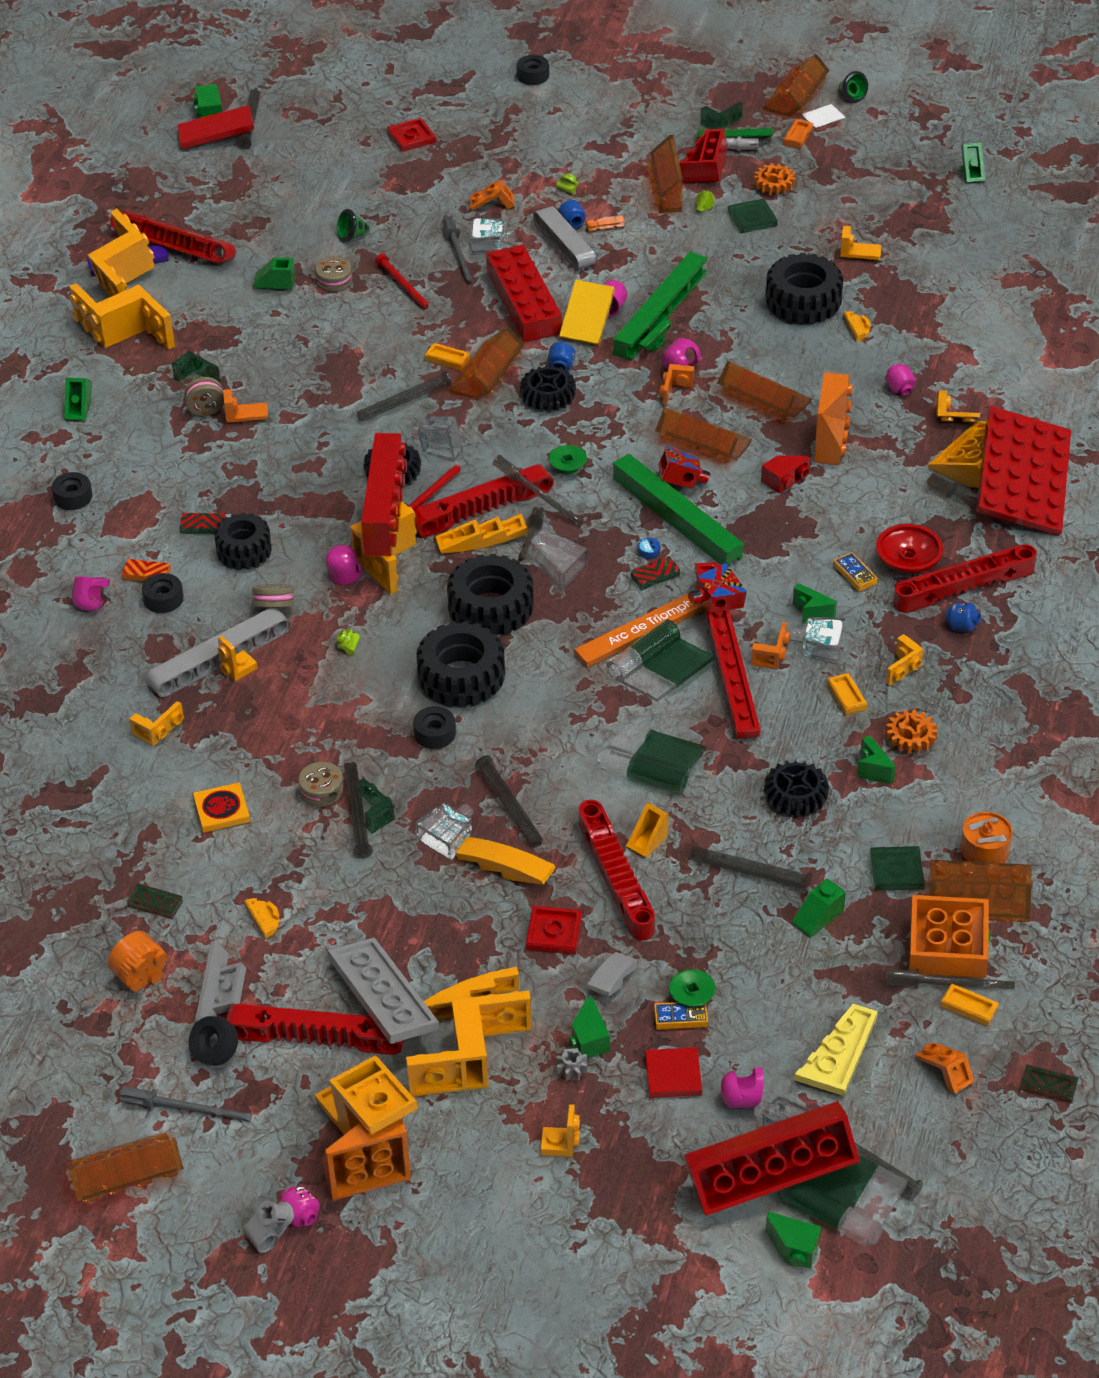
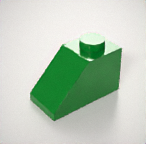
[64,378,92,420]
[792,878,846,938]
[569,997,610,1058]
[766,1211,821,1269]

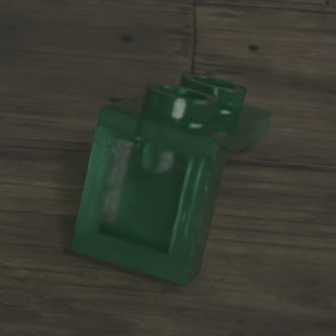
[700,102,743,129]
[172,351,220,383]
[359,778,395,834]

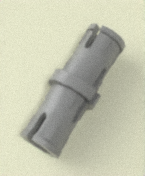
[726,136,758,152]

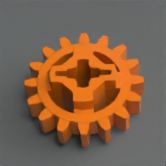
[754,163,796,195]
[886,709,938,754]

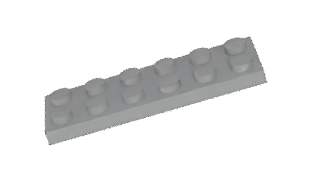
[328,937,439,1044]

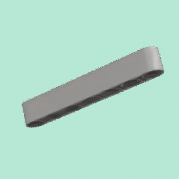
[145,608,291,697]

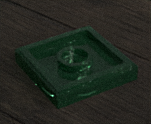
[728,198,778,233]
[870,846,925,891]

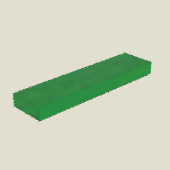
[697,128,773,138]

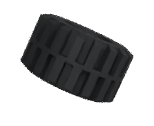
[214,513,272,570]

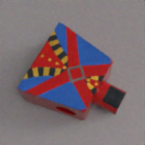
[658,446,710,489]
[688,563,747,613]

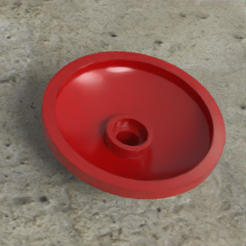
[876,524,943,573]

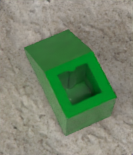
[253,257,296,290]

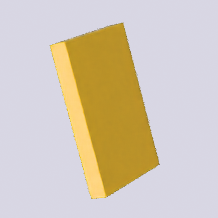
[559,279,615,346]

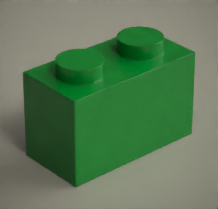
[192,84,222,118]

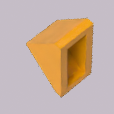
[626,802,669,857]

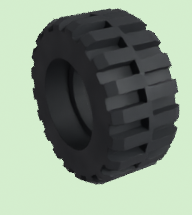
[765,253,844,325]
[447,554,534,636]
[416,621,505,707]

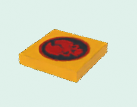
[193,782,251,833]

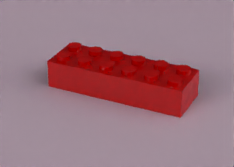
[486,245,562,342]
[361,433,407,556]
[684,1101,860,1216]

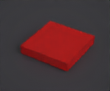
[387,118,436,152]
[526,906,582,955]
[645,1047,702,1098]

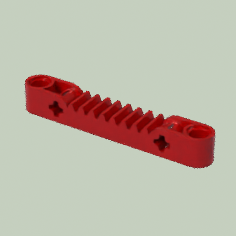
[110,211,236,263]
[414,464,554,537]
[893,544,1037,613]
[579,799,655,941]
[226,1004,404,1055]

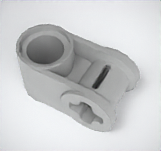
[243,1200,294,1253]

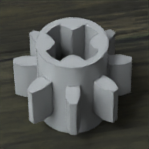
[556,1048,588,1081]

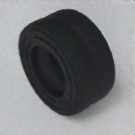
[516,55,549,85]
[52,472,92,510]
[142,573,184,613]
[413,706,456,749]
[189,1016,238,1065]

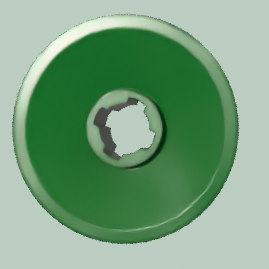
[549,445,587,475]
[669,969,716,1007]

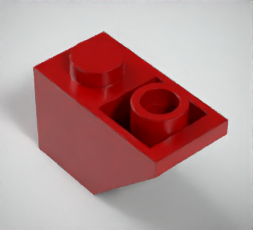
[761,455,810,494]

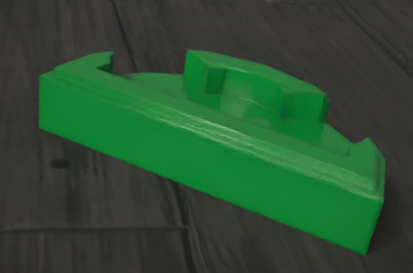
[639,318,671,352]

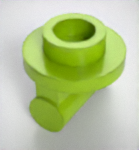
[556,173,579,194]
[696,190,715,212]
[336,628,360,655]

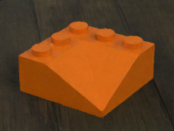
[814,372,853,465]
[909,895,989,978]
[323,1118,411,1201]

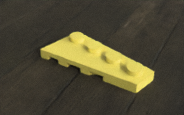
[794,1004,878,1096]

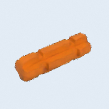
[586,216,625,232]

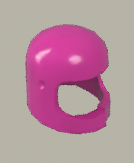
[602,280,628,317]
[662,338,702,371]
[326,545,363,585]
[72,576,110,611]
[721,1067,764,1109]

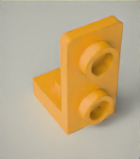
[840,226,881,260]
[936,390,980,423]
[886,634,923,686]
[217,636,258,682]
[129,701,184,746]
[541,1104,580,1157]

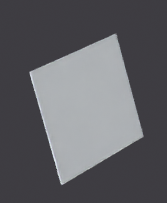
[802,104,846,128]

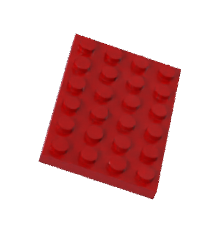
[976,406,1071,536]

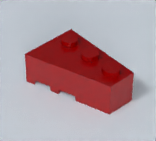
[679,129,728,182]

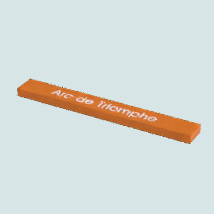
[574,594,704,668]

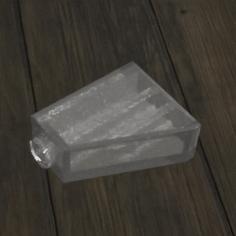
[530,529,588,590]

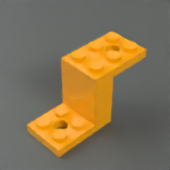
[88,209,155,297]
[69,283,175,350]
[350,502,417,595]
[406,991,532,1097]
[314,1055,418,1135]

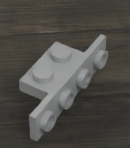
[195,940,246,1022]

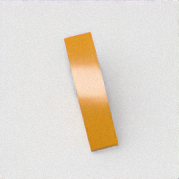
[435,513,529,554]
[455,837,555,885]
[423,967,519,1020]

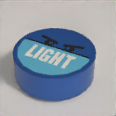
[638,538,660,559]

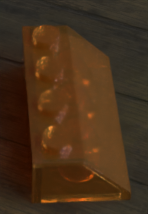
[762,54,830,117]
[647,135,683,213]
[448,326,525,400]
[717,361,812,419]
[655,407,752,462]
[928,860,1032,922]
[66,1130,184,1203]

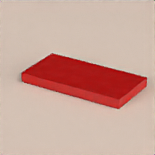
[177,105,255,149]

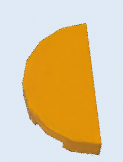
[843,311,871,342]
[244,898,280,940]

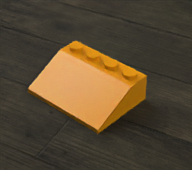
[928,421,986,488]

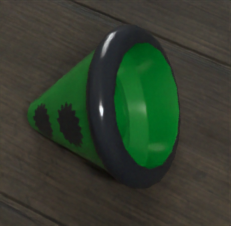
[838,71,868,103]
[337,209,370,242]

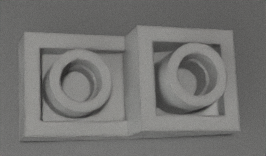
[587,952,637,997]

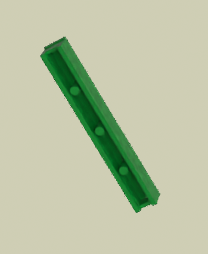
[613,251,707,361]
[613,454,744,566]

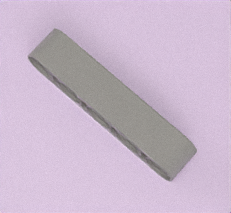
[533,206,596,270]

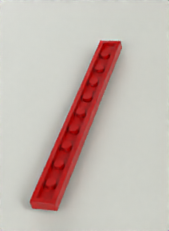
[694,562,761,738]

